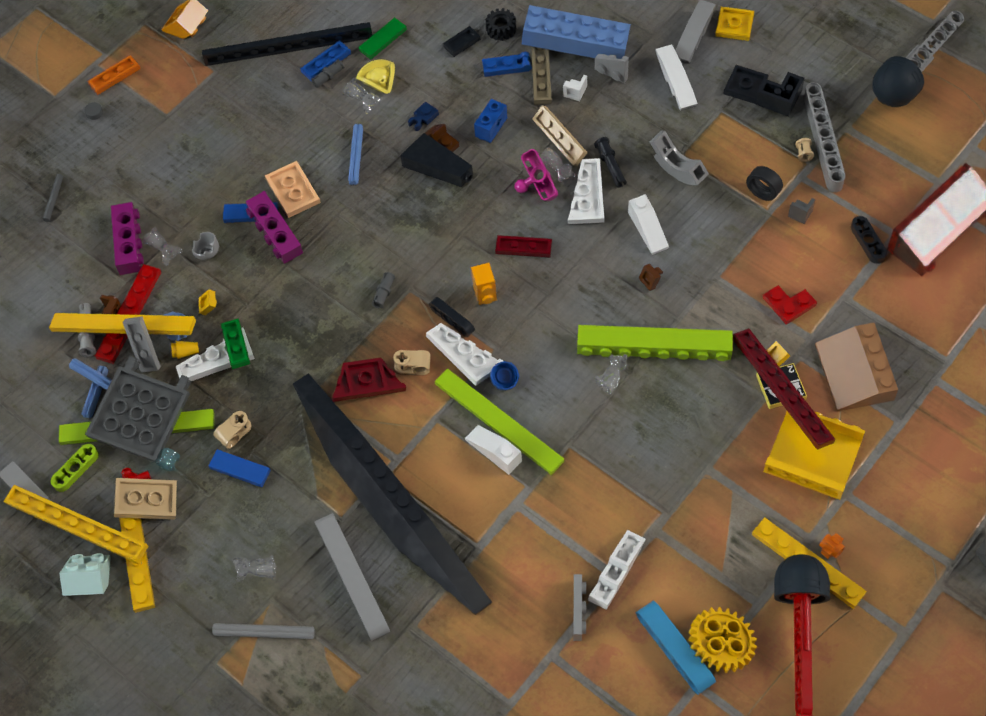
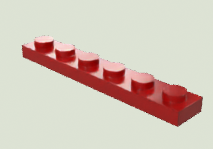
[95,264,161,364]

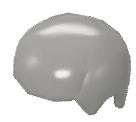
[192,232,219,260]

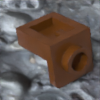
[100,295,121,314]

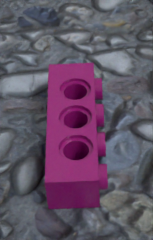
[245,191,303,264]
[111,202,144,275]

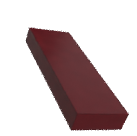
[495,235,552,258]

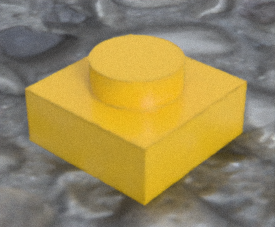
[199,289,217,315]
[766,341,790,366]

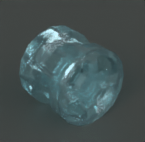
[156,448,181,471]

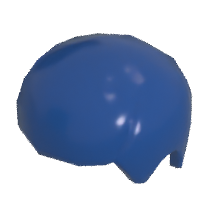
[490,361,519,391]

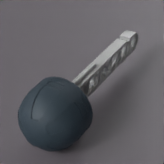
[872,11,964,107]

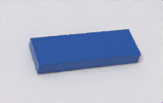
[300,40,351,82]
[223,202,279,223]
[208,449,271,487]

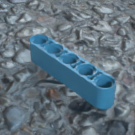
[636,600,716,695]

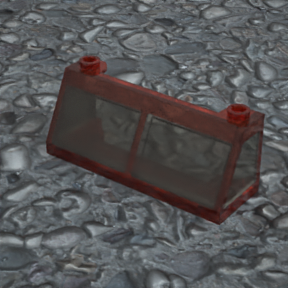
[887,163,986,276]

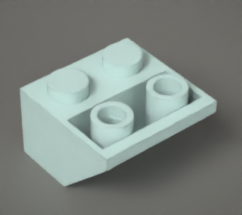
[59,553,111,596]

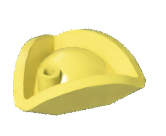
[356,59,395,94]

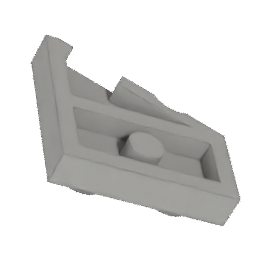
[595,54,629,83]

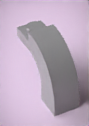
[649,131,709,185]

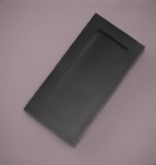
[443,26,481,57]

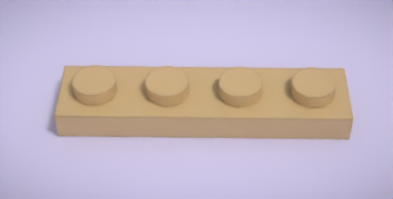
[532,106,588,166]

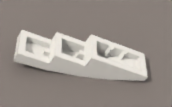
[655,44,698,110]
[588,530,646,610]

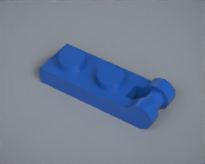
[482,52,532,77]

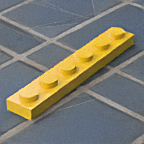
[752,517,867,609]
[119,518,155,613]

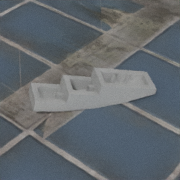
[675,0,716,63]

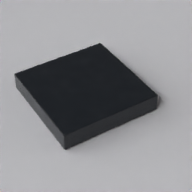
[723,65,769,104]

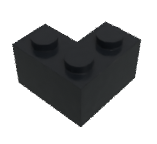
[756,72,804,117]

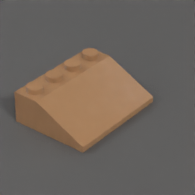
[815,323,898,412]

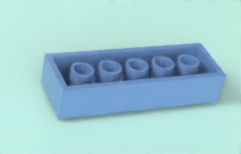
[522,5,631,59]

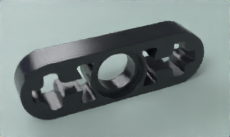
[851,216,887,264]
[429,297,475,337]

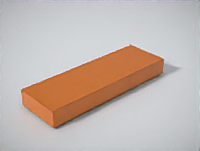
[87,55,141,95]

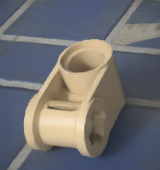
[393,350,430,375]
[213,411,251,449]

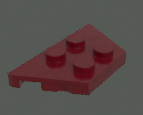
[332,357,406,402]

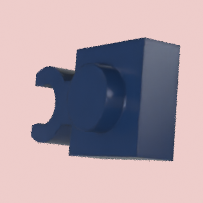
[408,102,439,131]

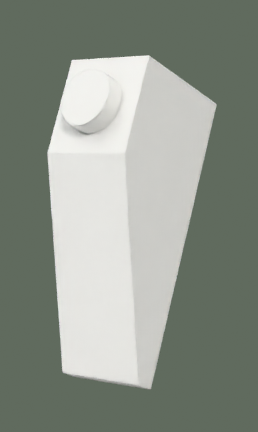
[628,195,669,255]
[465,425,522,475]

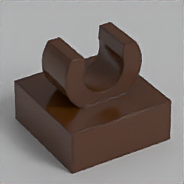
[639,264,663,291]

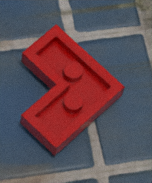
[763,285,817,325]

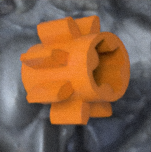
[819,533,845,559]

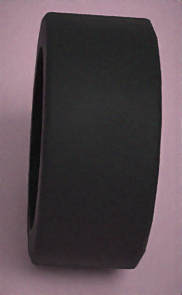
[746,166,783,201]

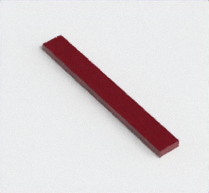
[733,328,835,450]

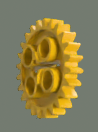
[688,607,757,673]

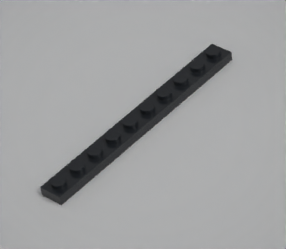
[202,22,373,66]

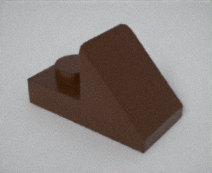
[425,124,460,152]

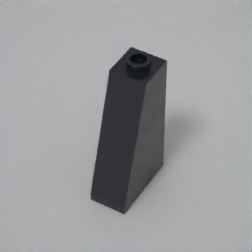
[400,133,473,187]

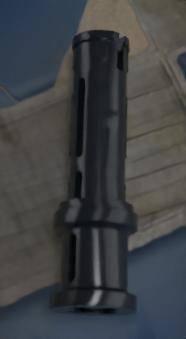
[594,137,627,188]

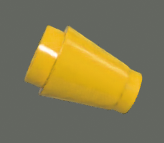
[171,341,199,359]

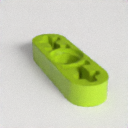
[51,444,99,492]

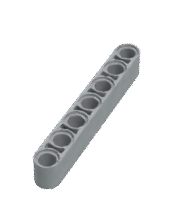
[804,82,845,192]
[314,513,390,641]

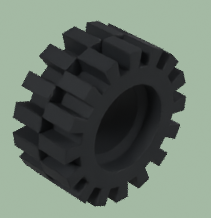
[485,8,516,41]

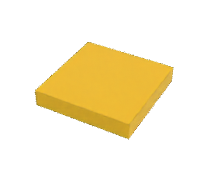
[715,6,754,41]

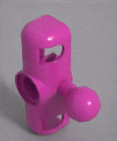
[515,149,558,201]

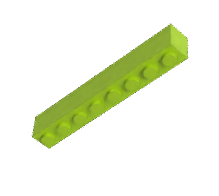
[577,325,733,361]

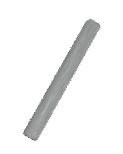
[212,623,315,639]

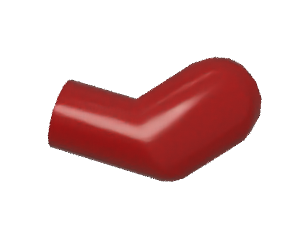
[121,468,151,479]

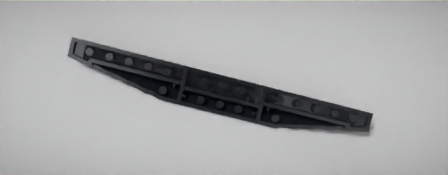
[293,373,492,615]

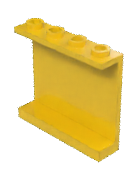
[763,411,865,500]

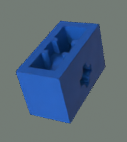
[474,99,507,143]

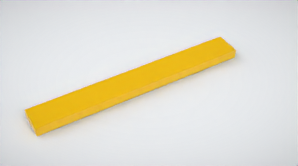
[49,313,196,335]
[3,485,149,563]

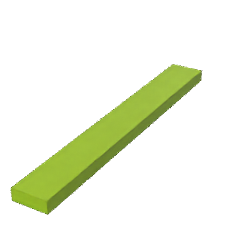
[435,368,564,475]
[59,409,214,445]

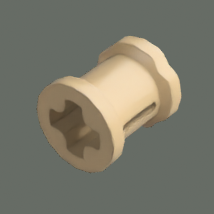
[795,138,814,162]

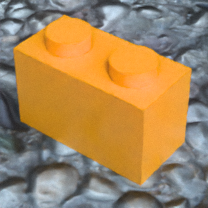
[471,263,497,305]

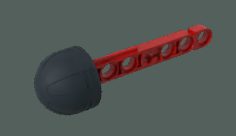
[774,554,830,716]

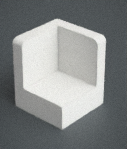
[563,75,587,102]

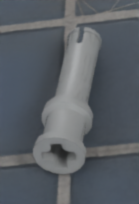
[78,303,96,357]

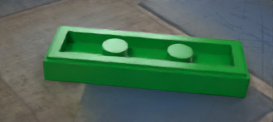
[358,17,407,60]
[220,318,251,370]

